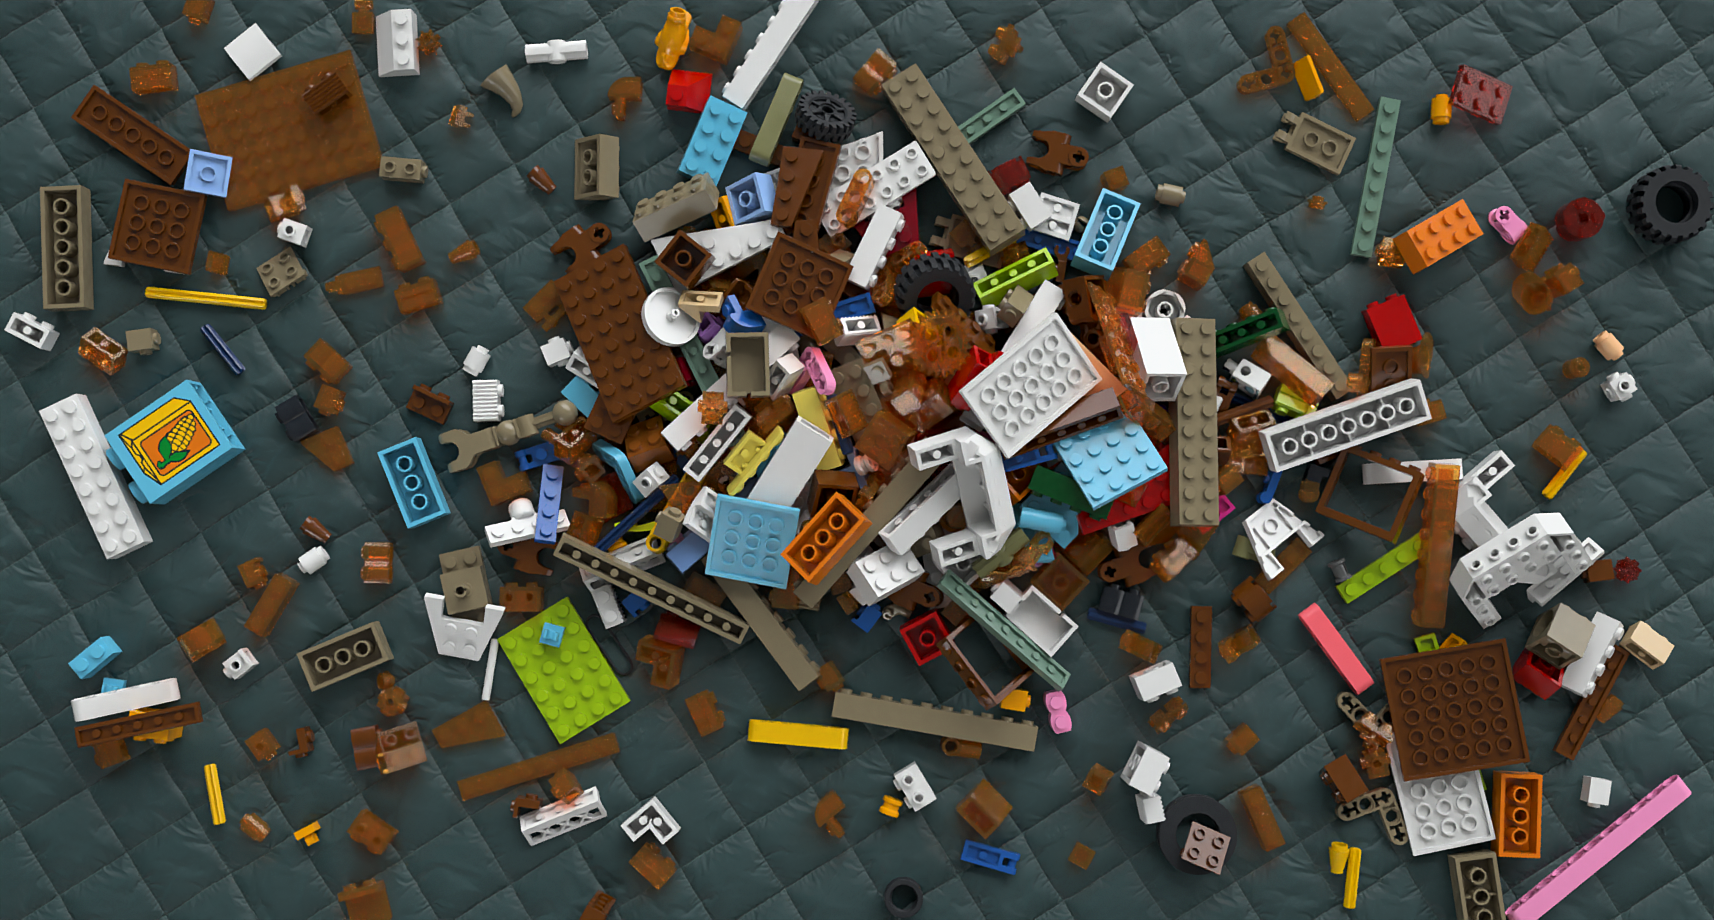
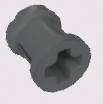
[1327,558,1352,583]

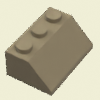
[574,134,620,200]

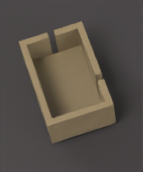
[725,332,770,398]

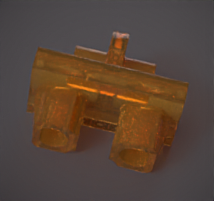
[988,24,1024,66]
[1352,711,1394,748]

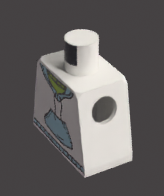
[1222,358,1271,400]

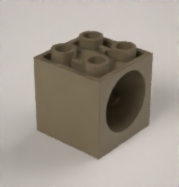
[1525,603,1596,670]

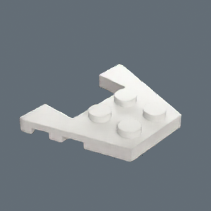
[1242,498,1325,581]
[424,593,505,661]

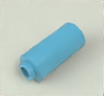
[1018,506,1067,534]

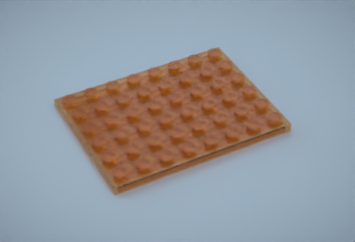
[195,50,382,212]

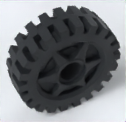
[794,90,857,143]

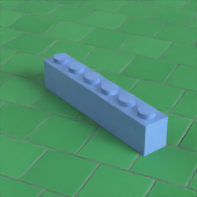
[666,476,759,574]

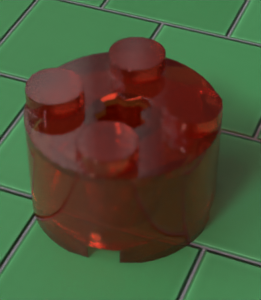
[987,155,1031,196]
[1555,197,1605,241]

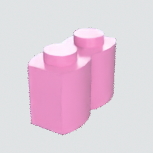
[1043,689,1072,734]

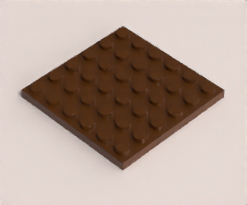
[1379,638,1530,782]

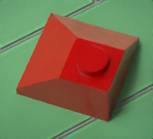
[666,69,713,113]

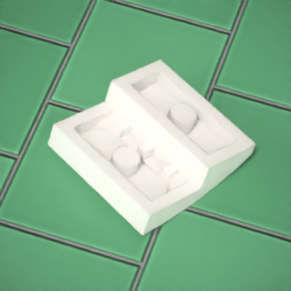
[224,23,282,81]
[1034,192,1080,242]
[682,486,718,543]

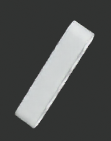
[1362,459,1463,485]
[71,678,181,722]

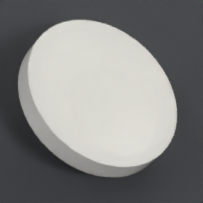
[641,287,700,347]

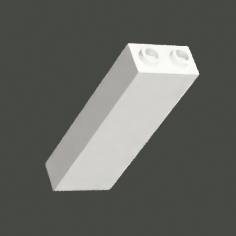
[746,415,834,507]

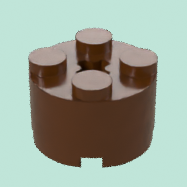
[1231,575,1277,622]

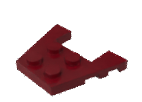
[853,187,920,258]

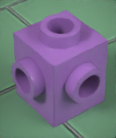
[698,312,725,344]

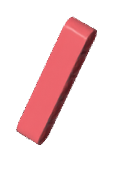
[1298,603,1374,696]

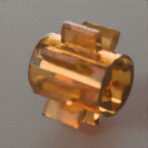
[415,29,442,56]

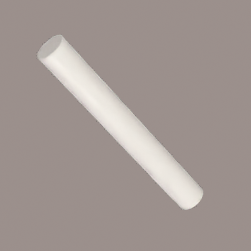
[482,638,499,700]

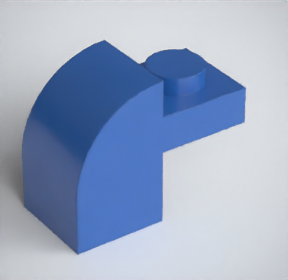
[721,295,766,333]

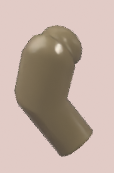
[882,603,912,620]

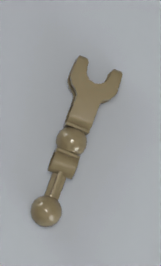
[438,400,578,473]

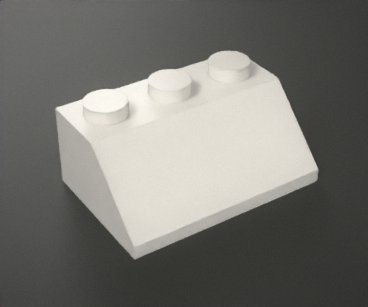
[376,9,420,77]

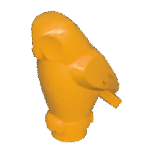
[655,7,692,70]

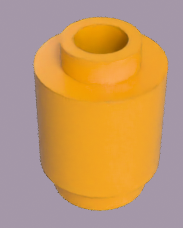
[1431,94,1452,125]

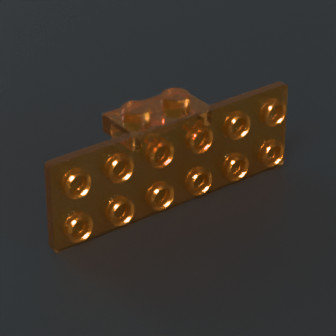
[1087,282,1147,398]

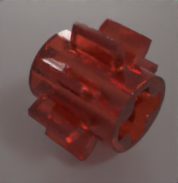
[1613,556,1642,584]

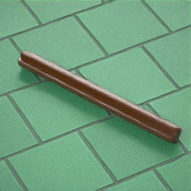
[1160,395,1274,446]

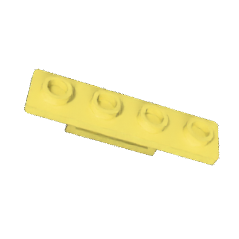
[723,425,784,496]

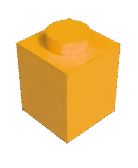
[999,686,1031,712]

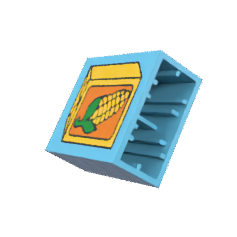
[104,380,246,504]

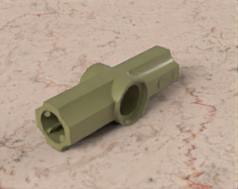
[970,527,1030,579]

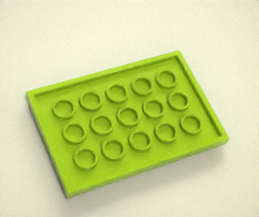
[497,597,631,744]

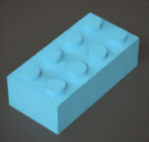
[676,95,748,186]
[1070,188,1141,281]
[377,437,451,529]

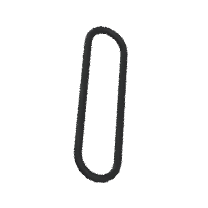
[585,614,634,676]

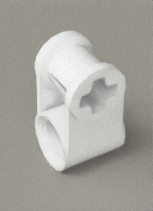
[703,328,730,366]

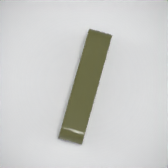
[749,73,804,167]

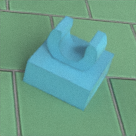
[539,622,566,648]
[101,677,127,693]

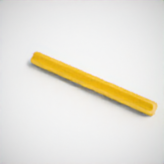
[145,287,267,310]

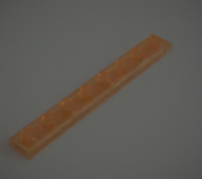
[457,732,620,801]

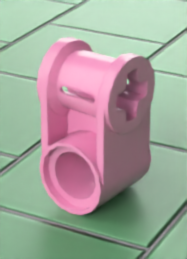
[1488,206,1529,245]

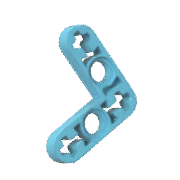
[592,439,644,504]

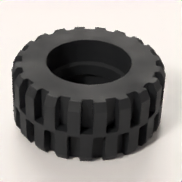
[1626,164,1714,245]
[893,252,976,331]

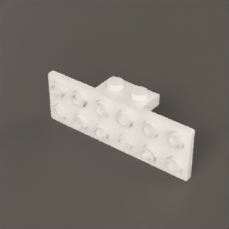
[822,141,936,238]

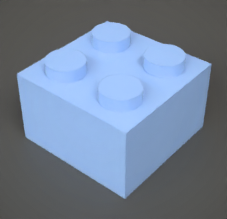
[725,172,776,226]

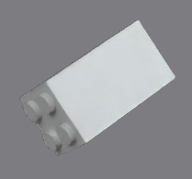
[1119,317,1187,401]

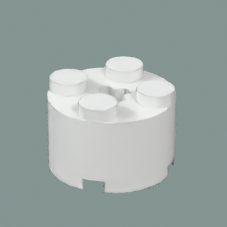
[1141,289,1186,320]

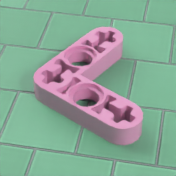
[789,347,836,395]

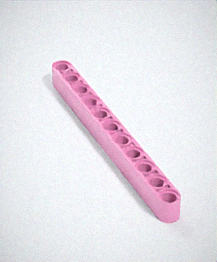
[1505,775,1691,920]

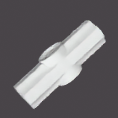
[525,39,588,64]

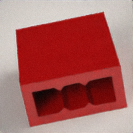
[1361,293,1423,347]
[948,345,993,412]

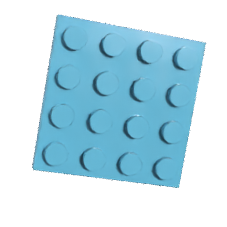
[1053,401,1168,510]
[705,493,800,589]

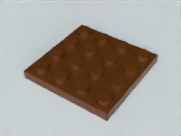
[108,179,207,275]
[744,231,854,342]

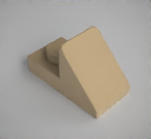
[678,290,724,323]

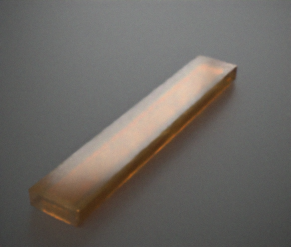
[1287,12,1374,122]

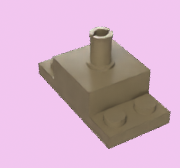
[439,546,493,622]

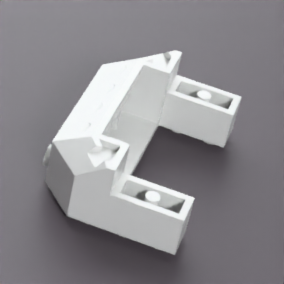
[907,426,1016,567]
[1446,450,1582,584]
[1449,513,1594,629]

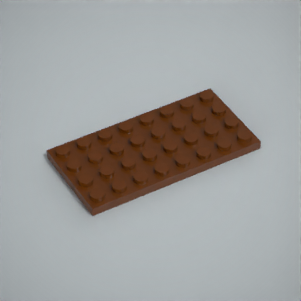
[554,243,687,424]

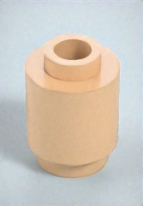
[1593,330,1624,361]

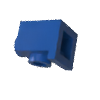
[621,593,651,618]
[851,603,882,633]

